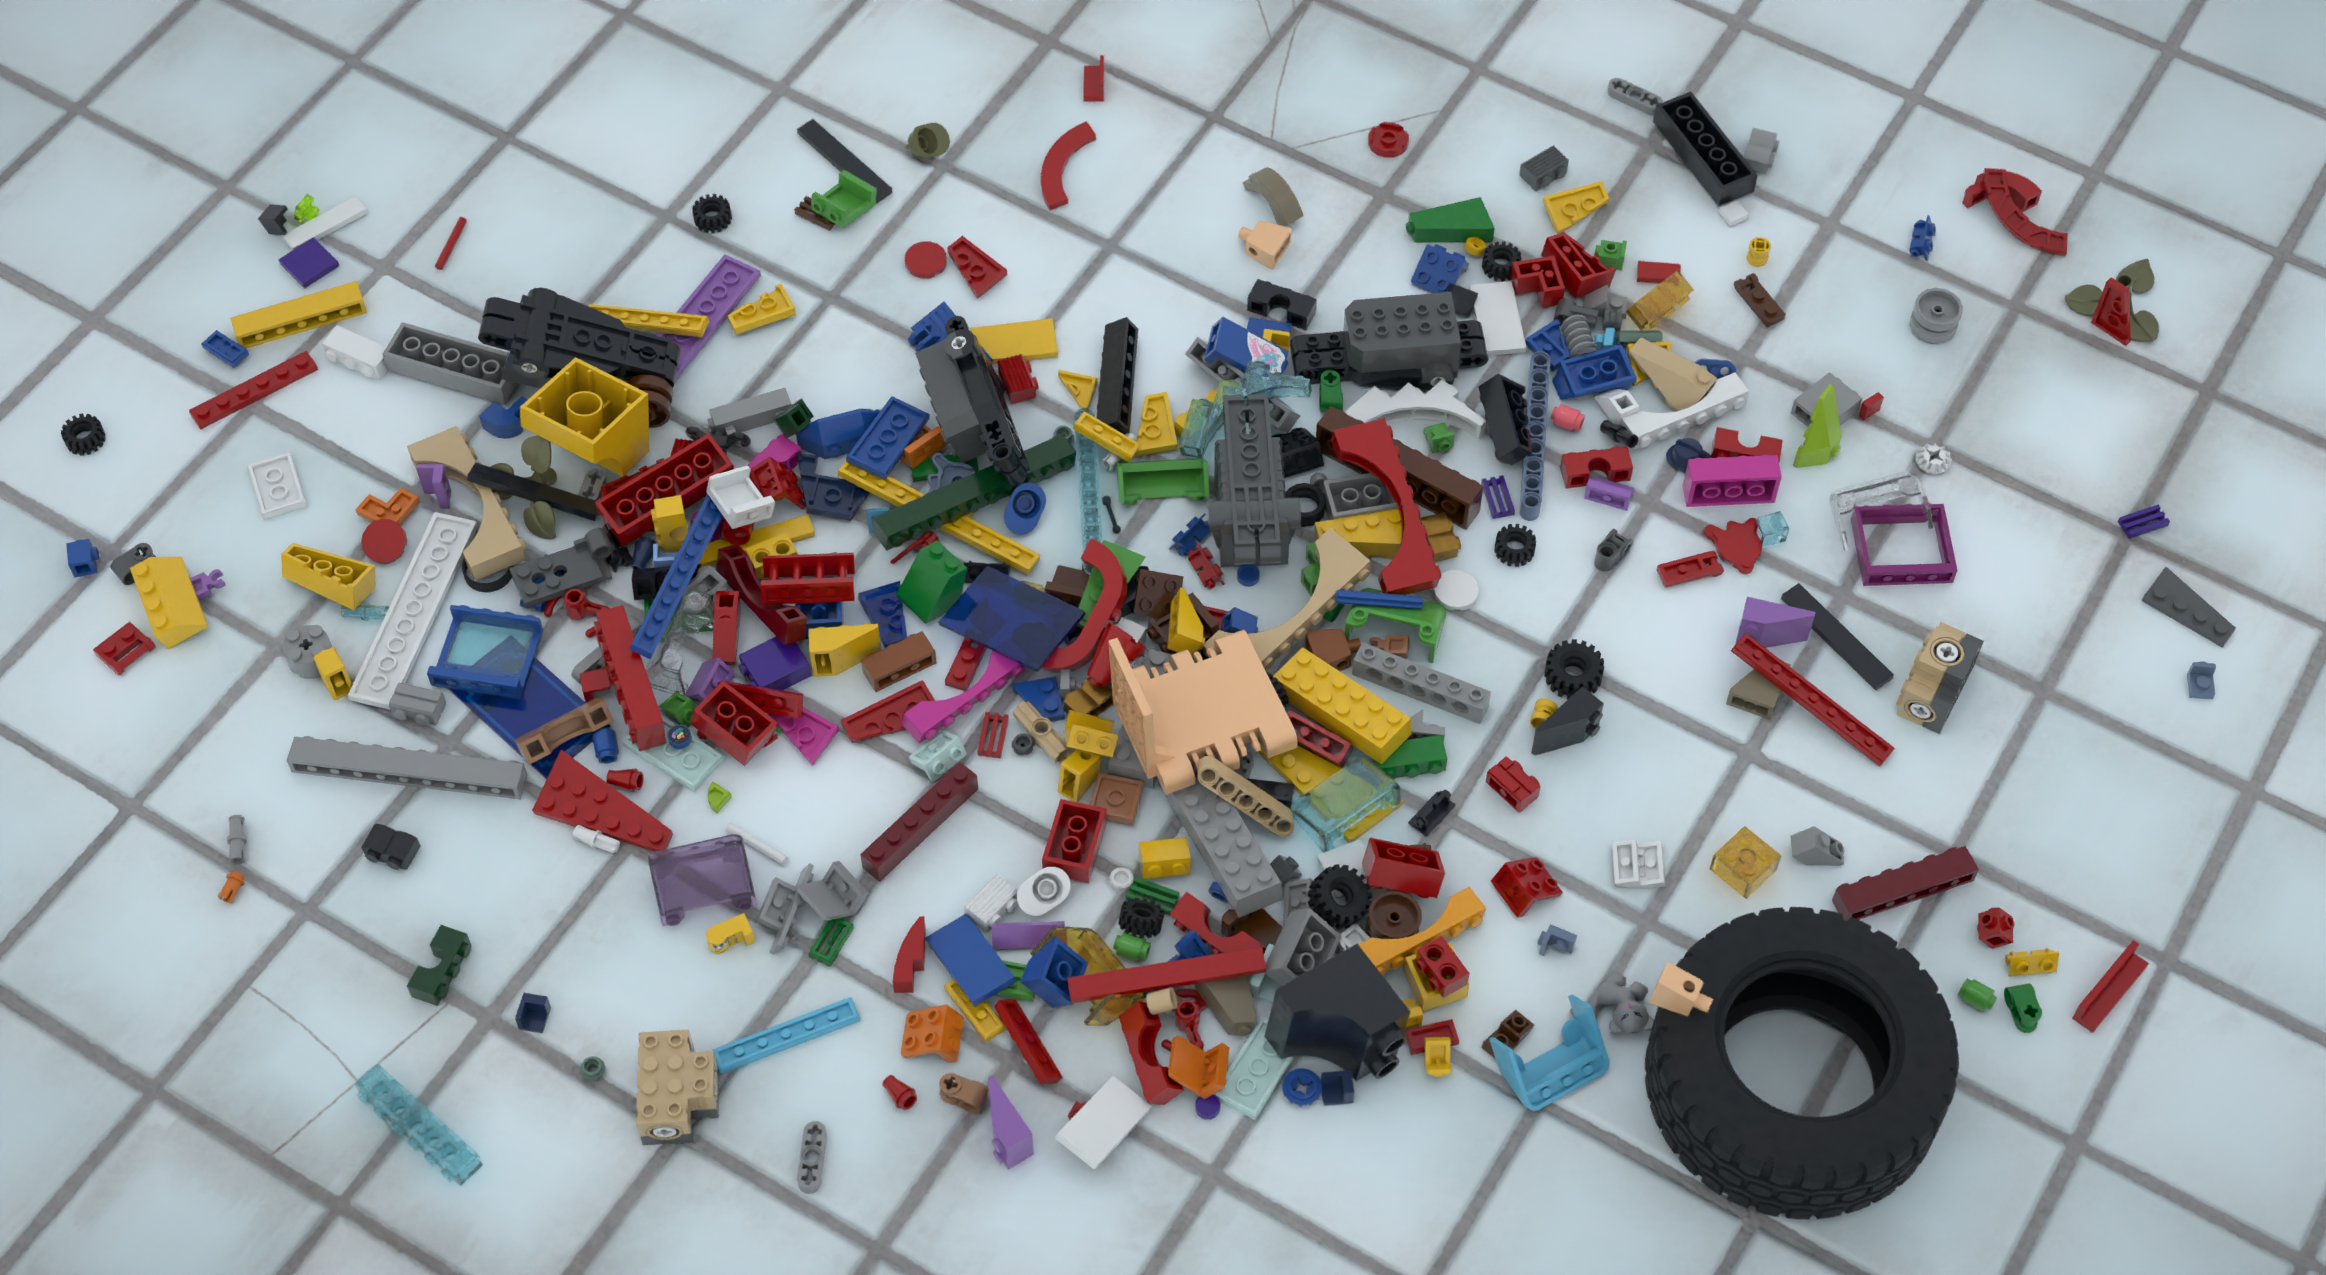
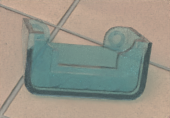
[1291,756,1401,853]

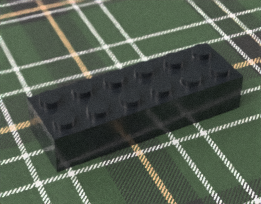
[1653,91,1758,206]

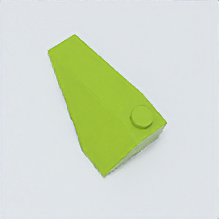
[1793,384,1842,468]

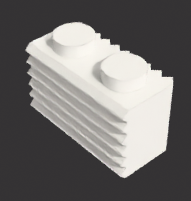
[964,874,1018,932]

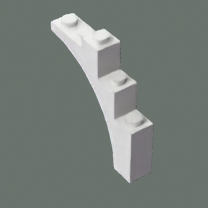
[1345,380,1486,439]

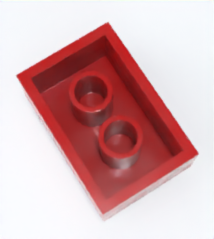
[690,680,778,766]
[1042,799,1107,883]
[1362,838,1445,898]

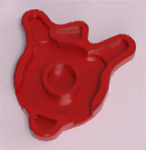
[1704,518,1762,574]

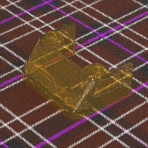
[1030,926,1146,1026]

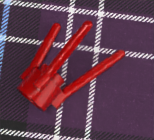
[890,531,939,564]

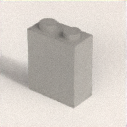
[1791,372,1862,427]

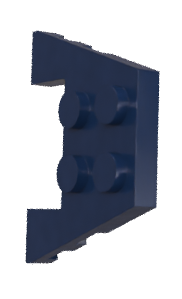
[798,453,870,521]

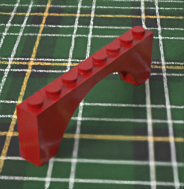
[1331,418,1441,595]

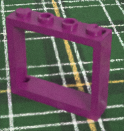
[1851,503,1958,586]

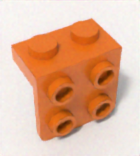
[901,1004,964,1063]
[1168,1035,1229,1099]

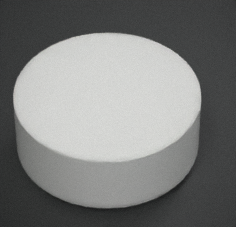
[1109,867,1133,892]

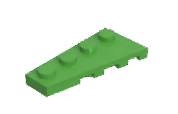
[1072,540,1146,628]

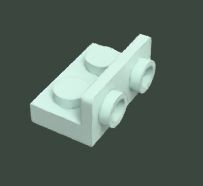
[909,729,967,782]

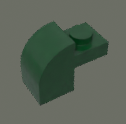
[773,398,814,438]

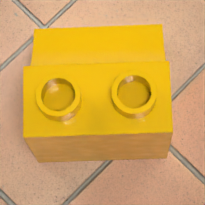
[520,357,649,477]

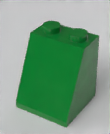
[896,540,967,624]

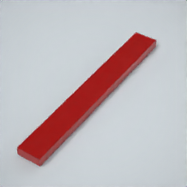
[1731,633,1895,767]
[1067,947,1266,1004]

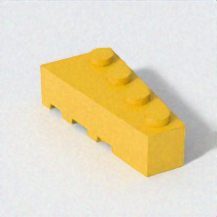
[281,543,376,610]

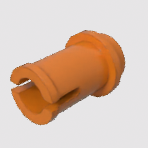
[218,871,245,903]

